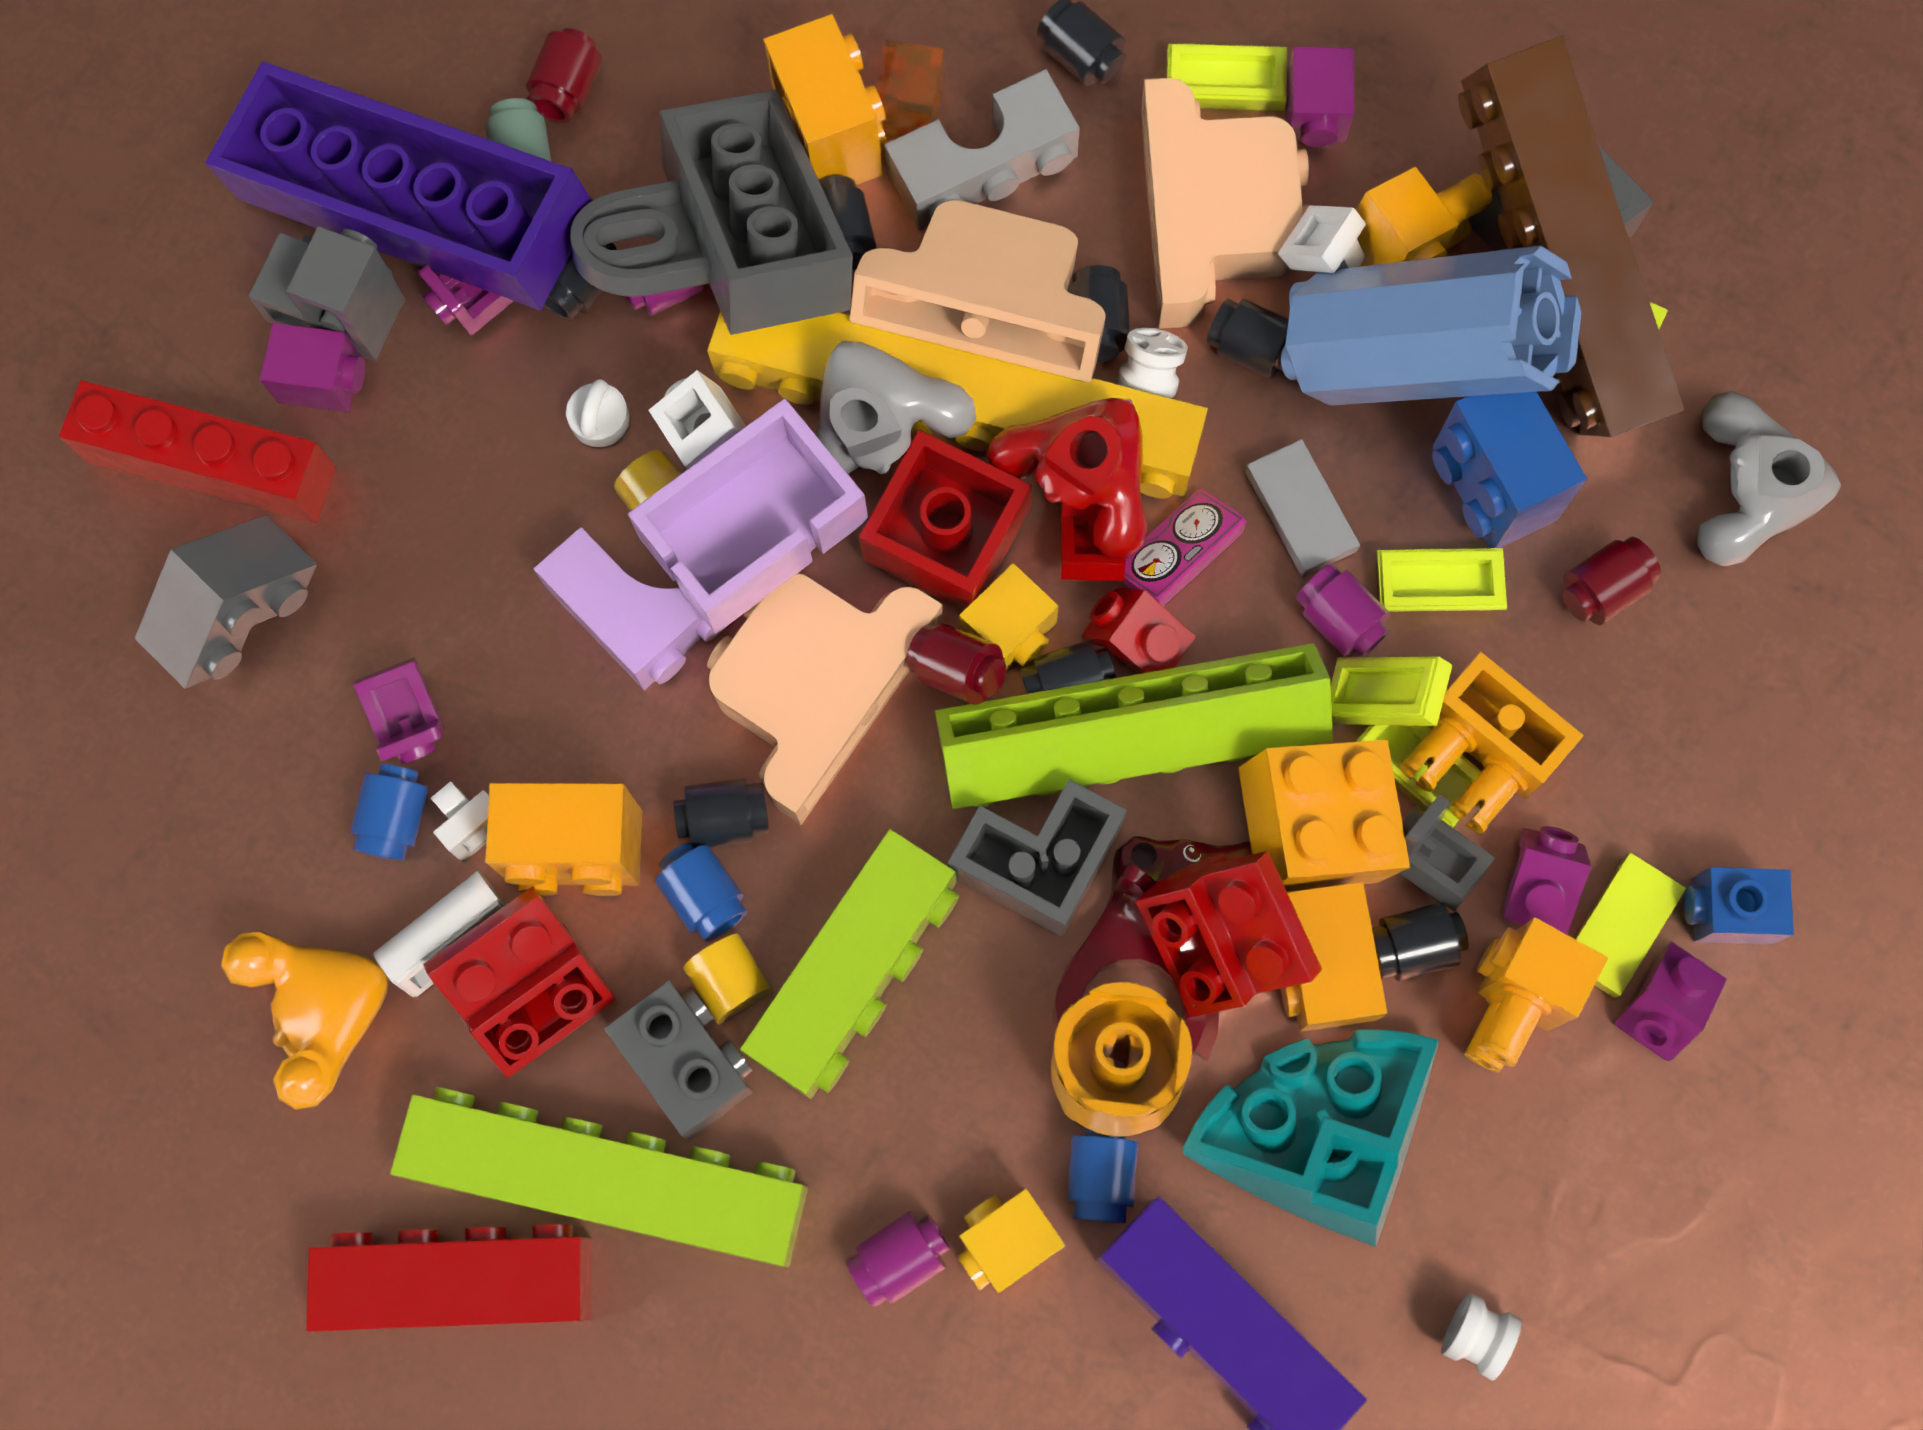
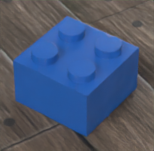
[1432,392,1587,548]

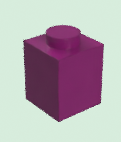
[1286,47,1354,147]
[260,323,365,413]

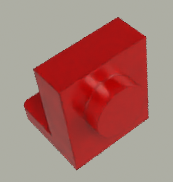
[1060,503,1126,581]
[1082,588,1196,674]

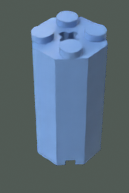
[1281,246,1582,406]

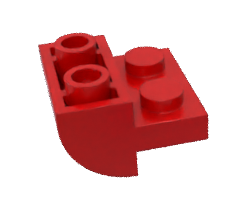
[1135,851,1322,1018]
[423,886,616,1079]

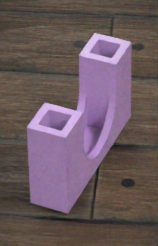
[534,463,816,691]

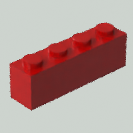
[58,380,336,524]
[306,1224,592,1332]

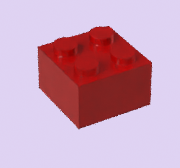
[859,430,1032,610]

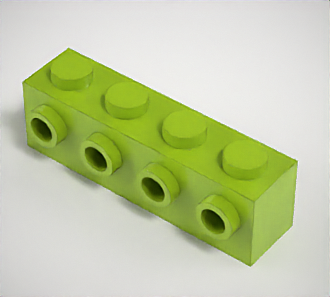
[740,829,960,1099]

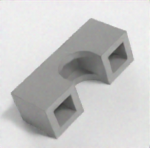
[884,69,1080,231]

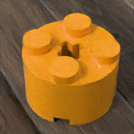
[1051,982,1192,1136]

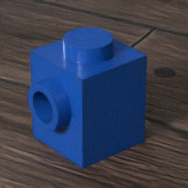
[1684,867,1794,945]

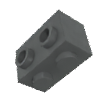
[604,980,753,1140]

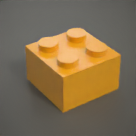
[763,14,887,185]
[1238,740,1410,891]
[485,783,643,896]

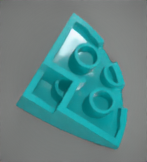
[1183,1030,1439,1247]

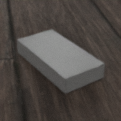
[1245,439,1360,578]

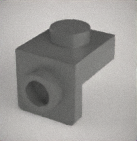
[1399,794,1495,912]

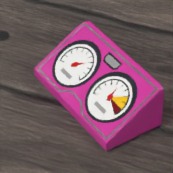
[1121,488,1247,607]

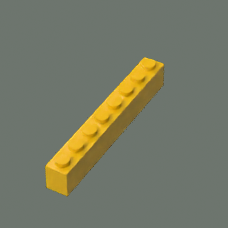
[707,311,1208,499]

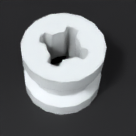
[1117,328,1188,398]
[1441,1293,1522,1381]

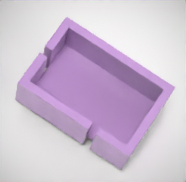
[628,398,868,635]

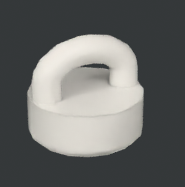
[566,379,630,447]

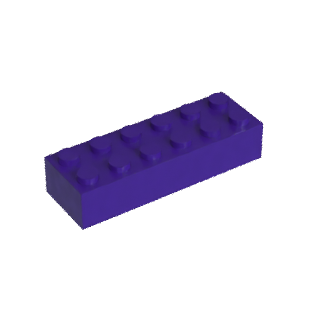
[205,61,592,311]

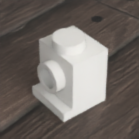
[649,370,746,469]

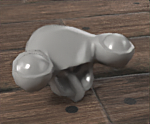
[815,341,976,474]
[1697,391,1842,566]

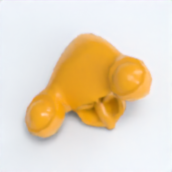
[221,931,389,1109]

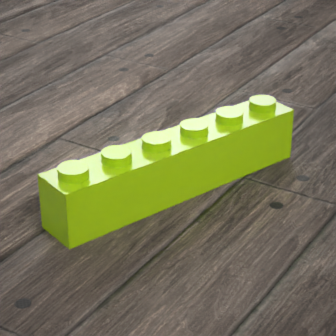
[935,643,1333,809]
[390,1087,808,1267]

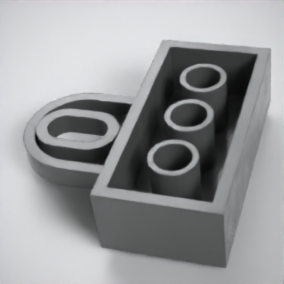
[570,90,853,335]

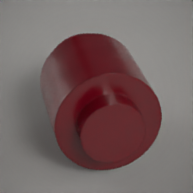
[526,28,602,123]
[1562,537,1661,625]
[907,624,1006,705]

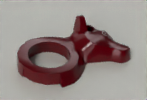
[1053,836,1252,1069]

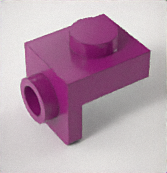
[418,265,513,336]
[353,658,445,763]
[1501,826,1591,935]
[1616,941,1727,1061]

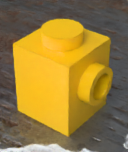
[959,563,1059,673]
[957,1189,1066,1294]

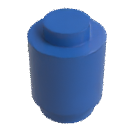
[350,764,428,861]
[655,842,747,942]
[1067,1128,1138,1224]

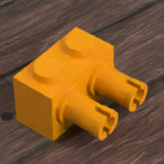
[1356,166,1492,267]
[1399,652,1584,834]
[1464,917,1608,1073]

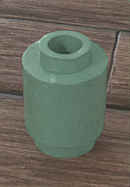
[485,98,552,162]

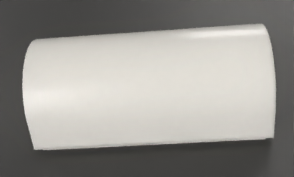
[373,871,507,997]

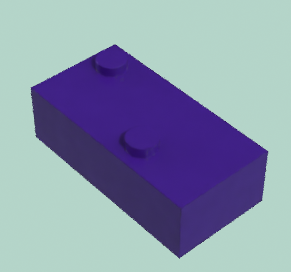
[1095,1196,1367,1430]

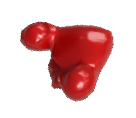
[986,398,1148,558]

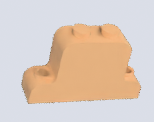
[1141,78,1311,329]
[850,200,1106,383]
[707,573,943,825]

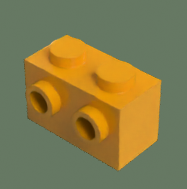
[1281,882,1387,1032]

